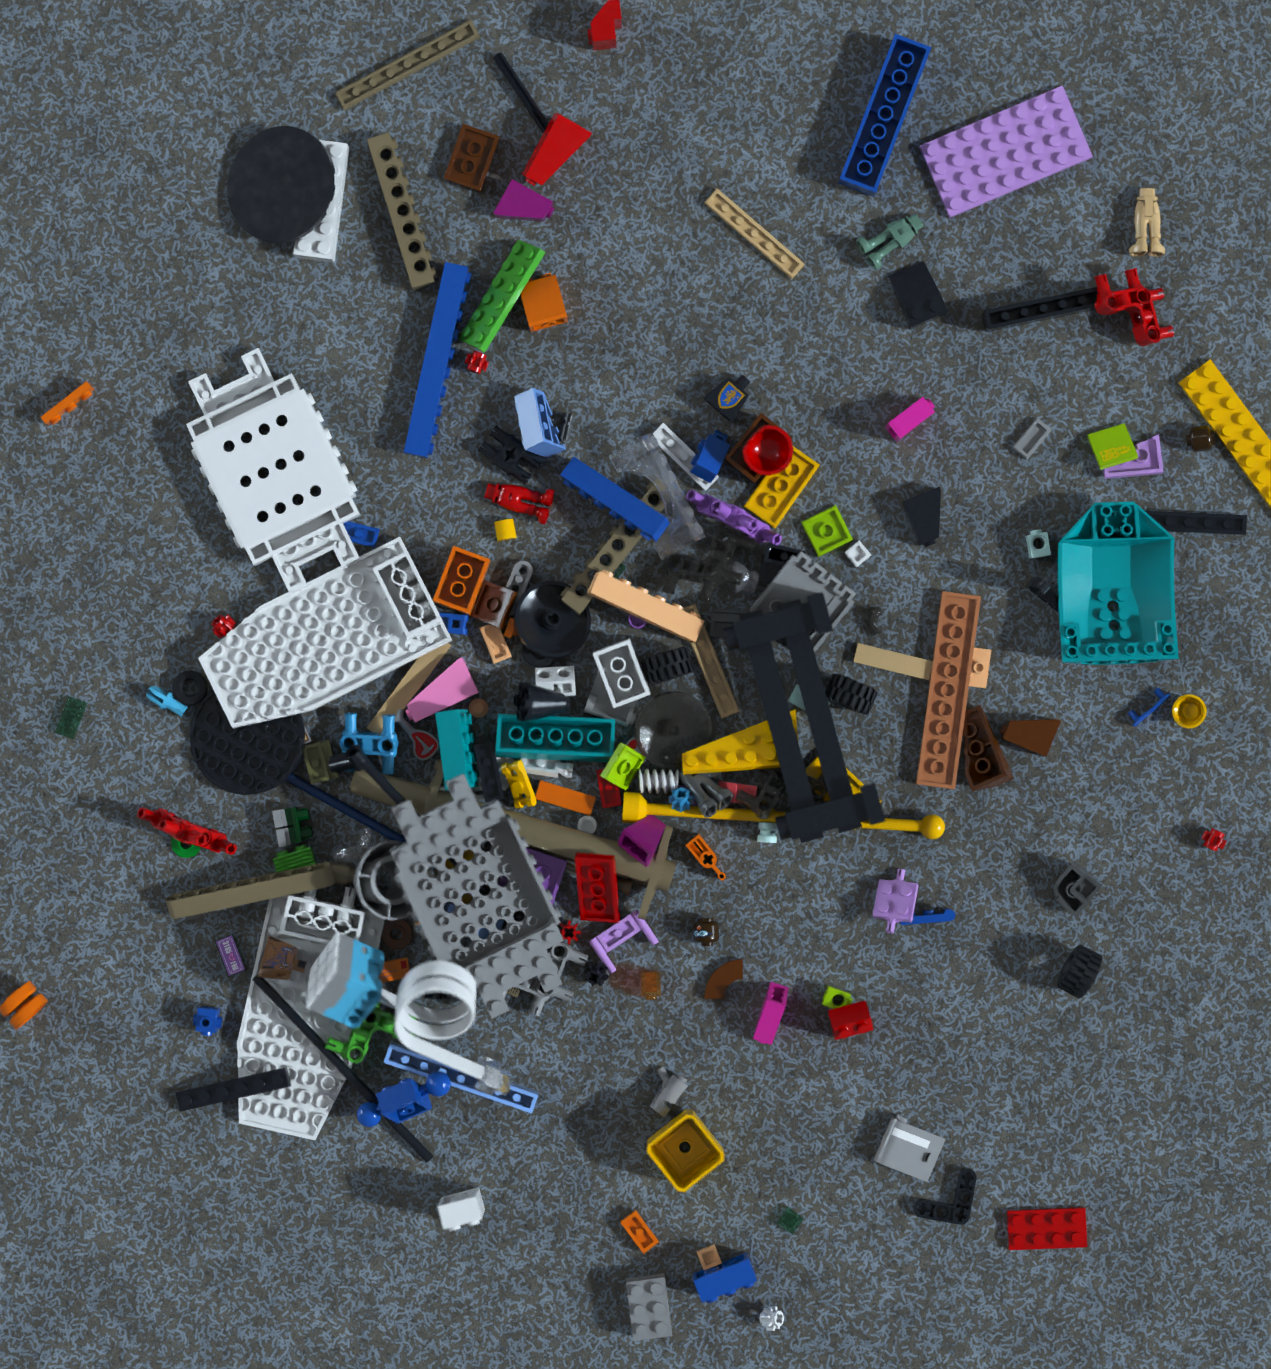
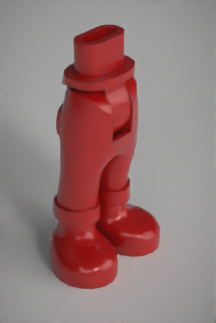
[484,483,555,525]

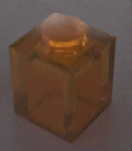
[641,971,661,1000]

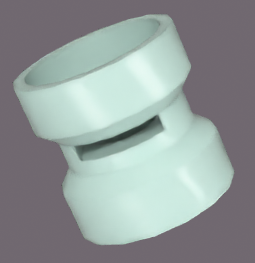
[757,822,777,843]

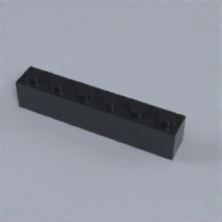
[982,287,1098,333]

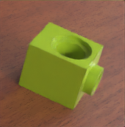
[821,985,853,1009]

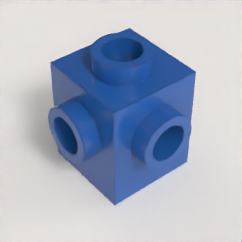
[193,1006,222,1036]

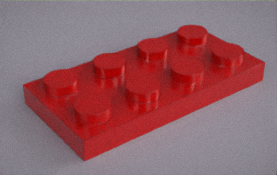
[575,853,620,923]
[1007,1207,1087,1250]

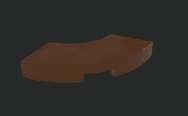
[704,959,743,999]

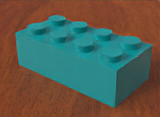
[435,709,480,791]

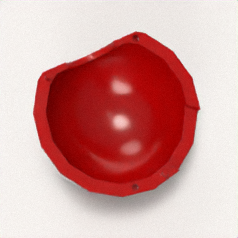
[743,425,794,476]

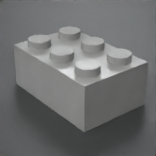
[626,1273,672,1341]

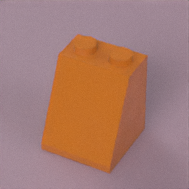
[521,273,568,332]

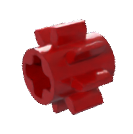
[464,351,489,374]
[212,614,236,639]
[1201,828,1227,852]
[559,920,581,945]

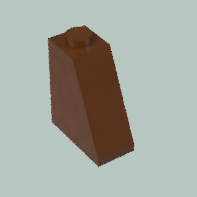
[1000,719,1061,757]

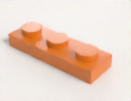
[41,381,94,425]

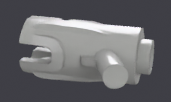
[650,1067,688,1117]

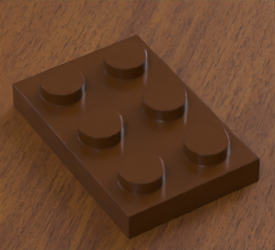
[444,124,500,193]

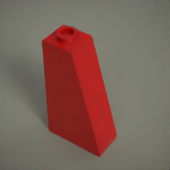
[521,113,592,186]

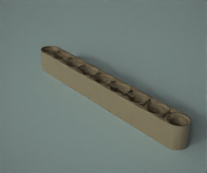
[165,862,336,919]

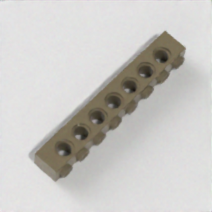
[367,133,438,291]
[561,478,677,615]

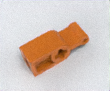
[685,834,726,881]

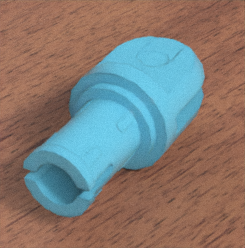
[146,686,188,717]

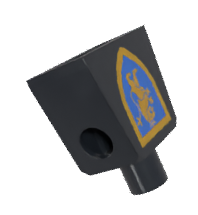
[704,375,750,423]

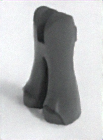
[678,771,733,818]

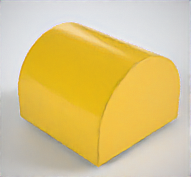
[494,519,517,542]

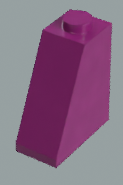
[493,179,555,222]
[617,815,666,867]

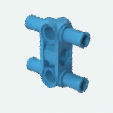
[339,712,399,774]

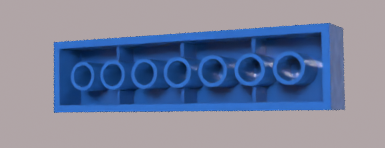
[838,34,932,197]

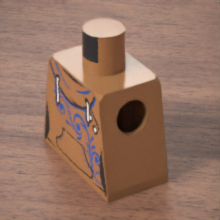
[257,936,307,980]

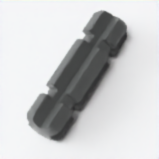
[559,413,574,451]

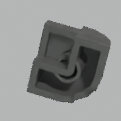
[1054,862,1102,917]

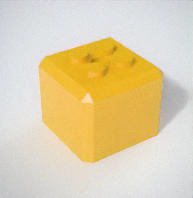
[647,1109,724,1192]

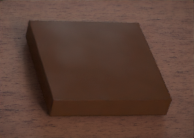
[470,580,518,629]

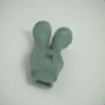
[856,214,924,270]

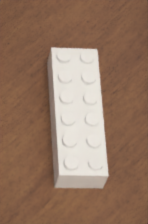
[293,140,349,263]

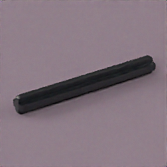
[493,52,549,133]

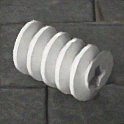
[639,769,678,794]

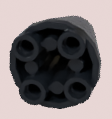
[513,682,570,722]

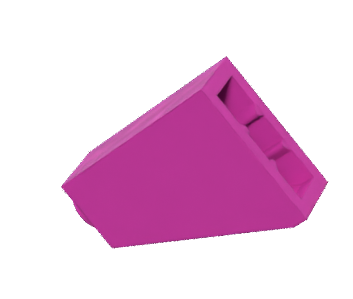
[885,397,935,442]
[753,981,789,1045]

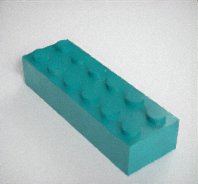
[496,714,615,763]

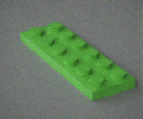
[459,240,546,353]

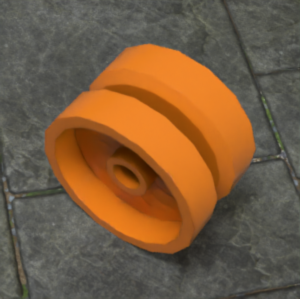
[0,981,49,1030]

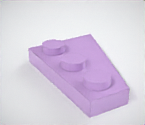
[1103,434,1164,479]

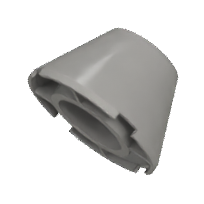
[353,841,428,920]

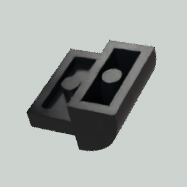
[758,543,806,583]

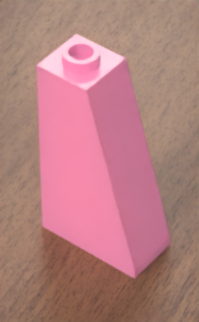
[405,657,479,723]

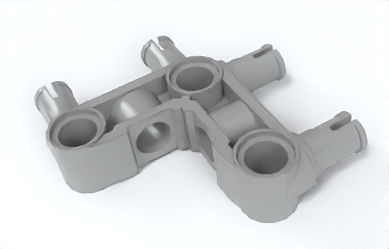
[502,942,588,1017]

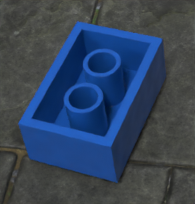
[692,1252,757,1303]

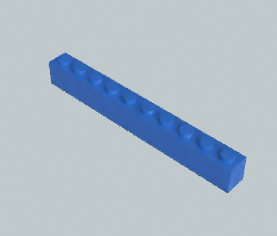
[404,262,471,459]

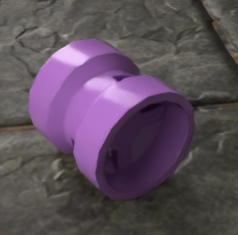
[628,614,647,629]

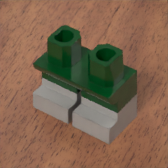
[272,807,313,847]

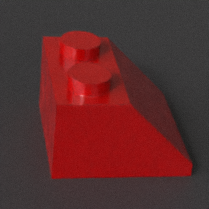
[828,1000,873,1040]

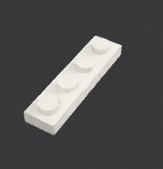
[650,423,719,491]

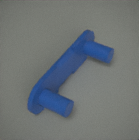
[1128,688,1171,727]

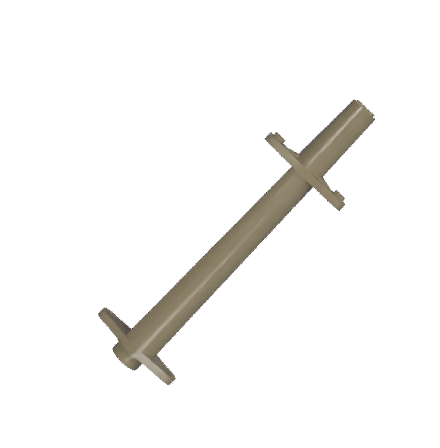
[350,759,677,920]

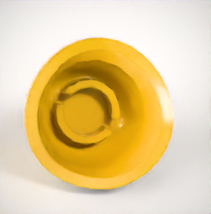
[1172,694,1207,728]

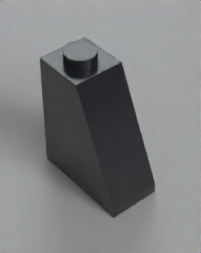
[902,487,941,547]

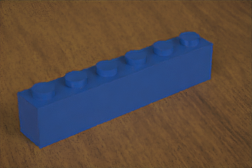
[560,457,670,542]

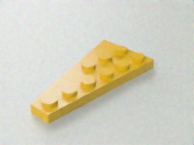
[682,709,799,775]

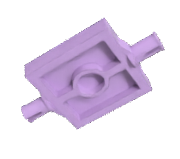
[872,869,918,934]

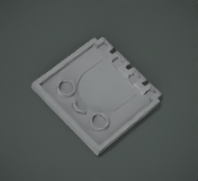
[749,551,856,653]

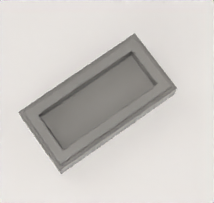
[1012,418,1052,460]

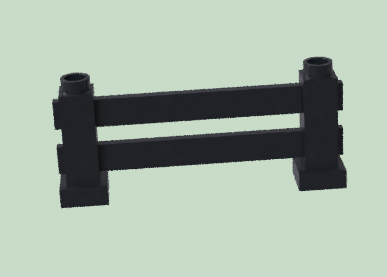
[723,592,885,843]

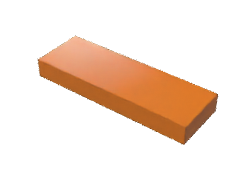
[535,780,596,816]

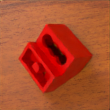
[587,0,622,51]

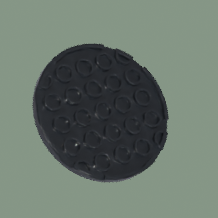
[227,126,336,243]
[189,690,305,795]

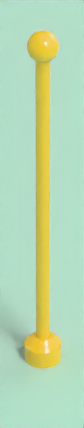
[622,792,945,840]

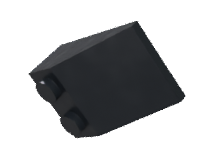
[888,261,948,330]

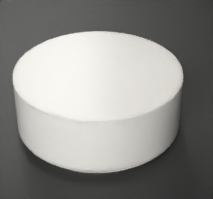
[577,816,597,834]

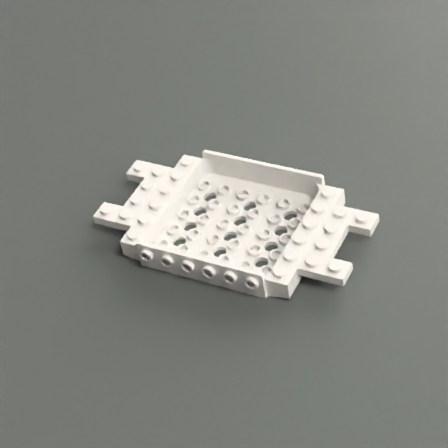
[186,348,360,592]

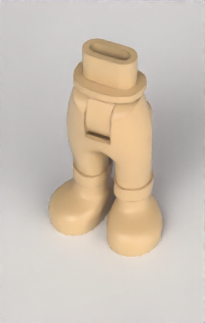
[1129,188,1165,257]

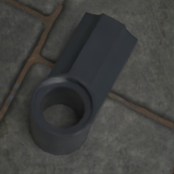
[328,745,370,773]

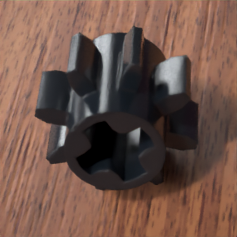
[584,962,609,987]

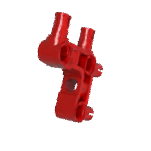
[1094,268,1174,347]
[137,808,237,855]

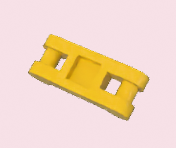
[501,760,536,809]

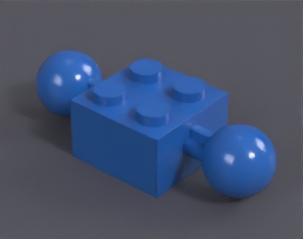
[357,1071,451,1127]

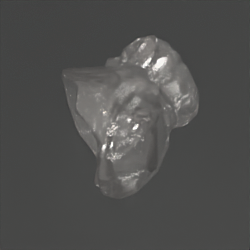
[725,561,759,594]

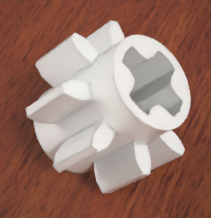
[759,1306,784,1331]

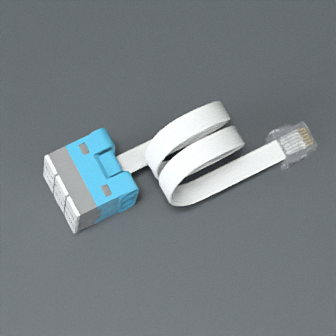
[306,932,511,1096]

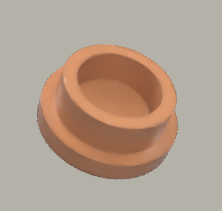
[469,698,488,718]

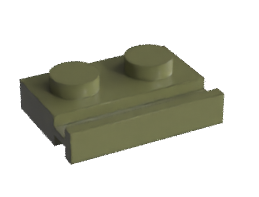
[303,740,339,784]

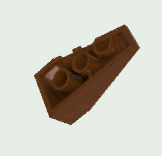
[963,705,1014,791]

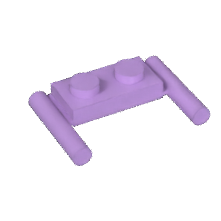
[589,909,659,974]

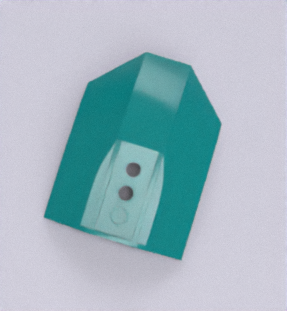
[1057,501,1179,665]

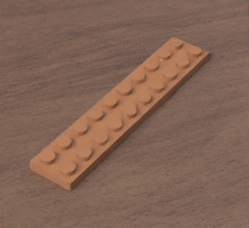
[916,591,981,789]

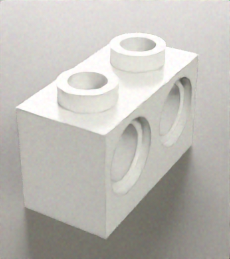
[535,666,576,696]

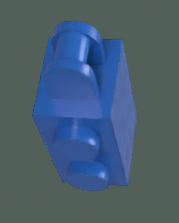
[690,429,730,483]

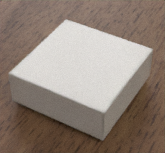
[844,540,871,567]

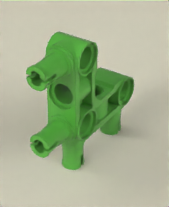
[325,1001,422,1063]

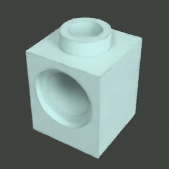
[1026,529,1051,559]

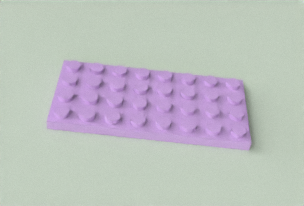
[919,85,1093,218]

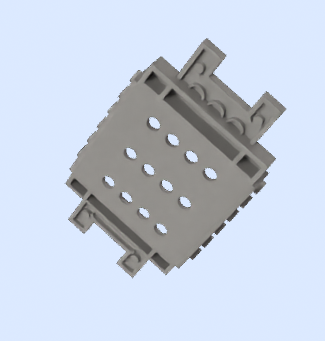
[389,773,564,1019]

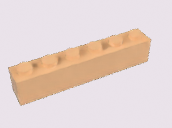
[587,570,705,643]

